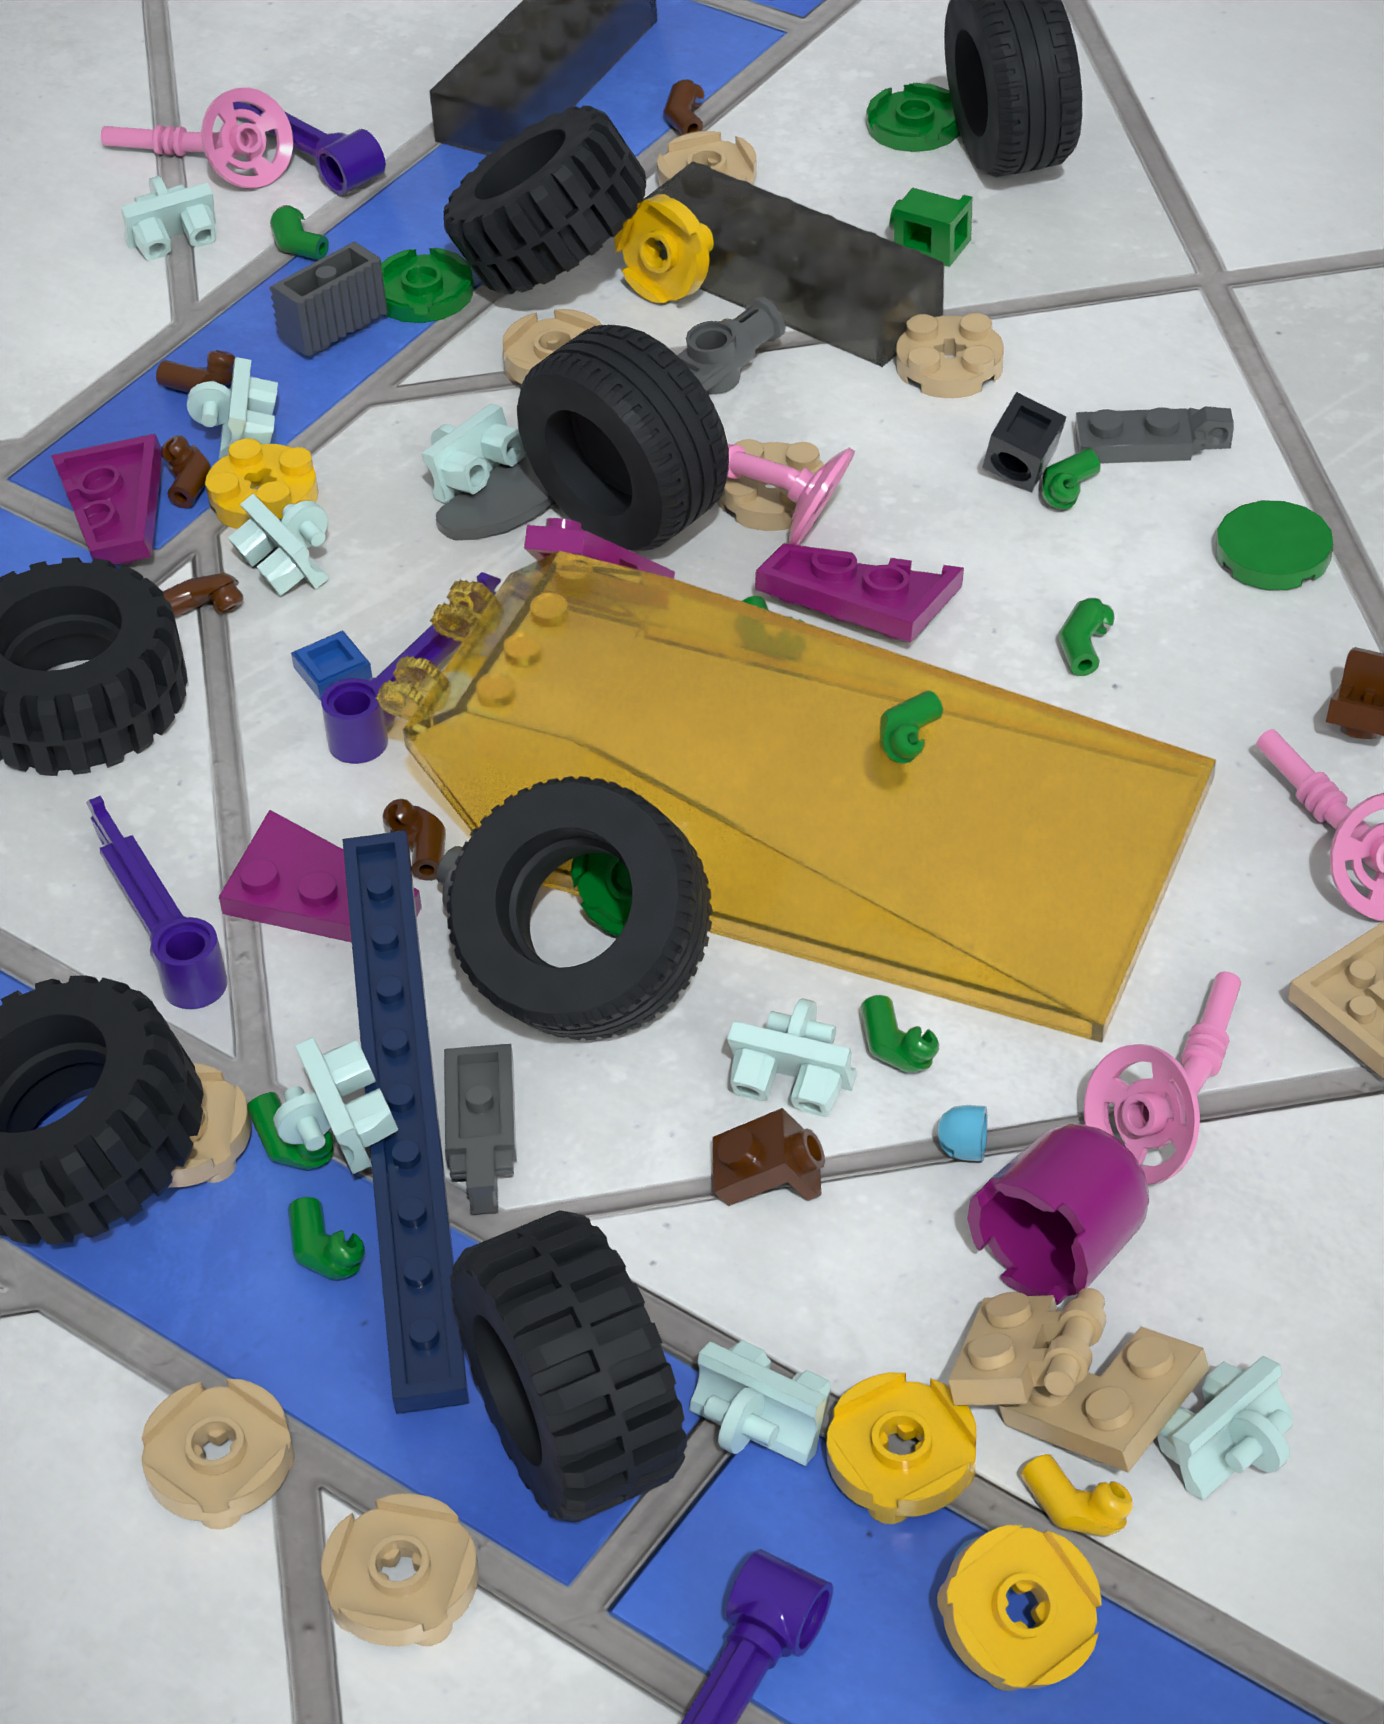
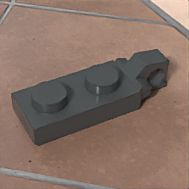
[1075,406,1234,464]
[444,1043,517,1215]

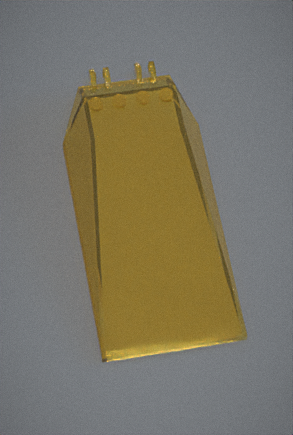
[375,551,1216,1043]

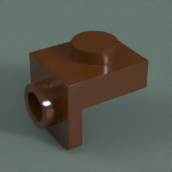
[1326,647,1384,739]
[712,1108,825,1206]

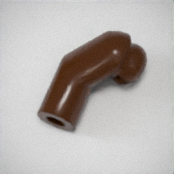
[663,79,704,135]
[156,350,235,393]
[161,435,211,509]
[163,572,243,618]
[382,798,446,881]

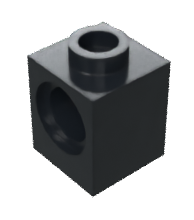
[982,392,1067,493]

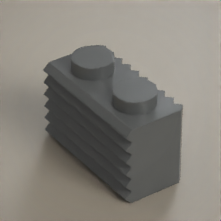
[269,241,388,355]

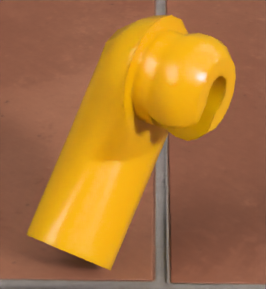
[1021,1454,1133,1537]

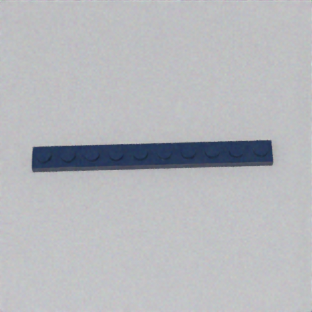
[342,830,469,1414]

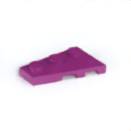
[51,434,162,564]
[524,518,675,594]
[755,543,964,643]
[219,810,422,943]

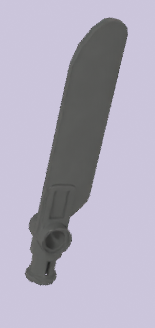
[436,296,786,541]

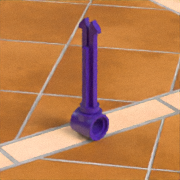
[233,102,386,195]
[321,572,503,764]
[86,796,227,1009]
[681,1549,833,1724]

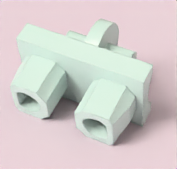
[121,175,216,261]
[187,357,278,459]
[421,404,526,503]
[228,494,329,596]
[727,998,857,1117]
[273,1037,398,1174]
[689,1340,831,1466]
[1157,1356,1293,1500]

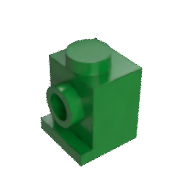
[889,187,973,267]

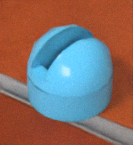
[937,1105,988,1162]

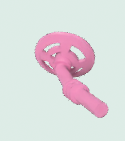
[101,87,293,188]
[727,444,855,546]
[1256,729,1384,921]
[1084,971,1241,1185]

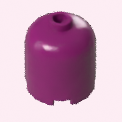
[967,1124,1149,1305]

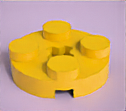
[614,194,714,303]
[205,438,319,529]
[827,1372,977,1524]
[937,1525,1102,1691]

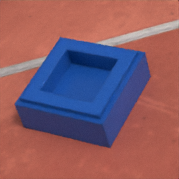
[291,630,372,701]

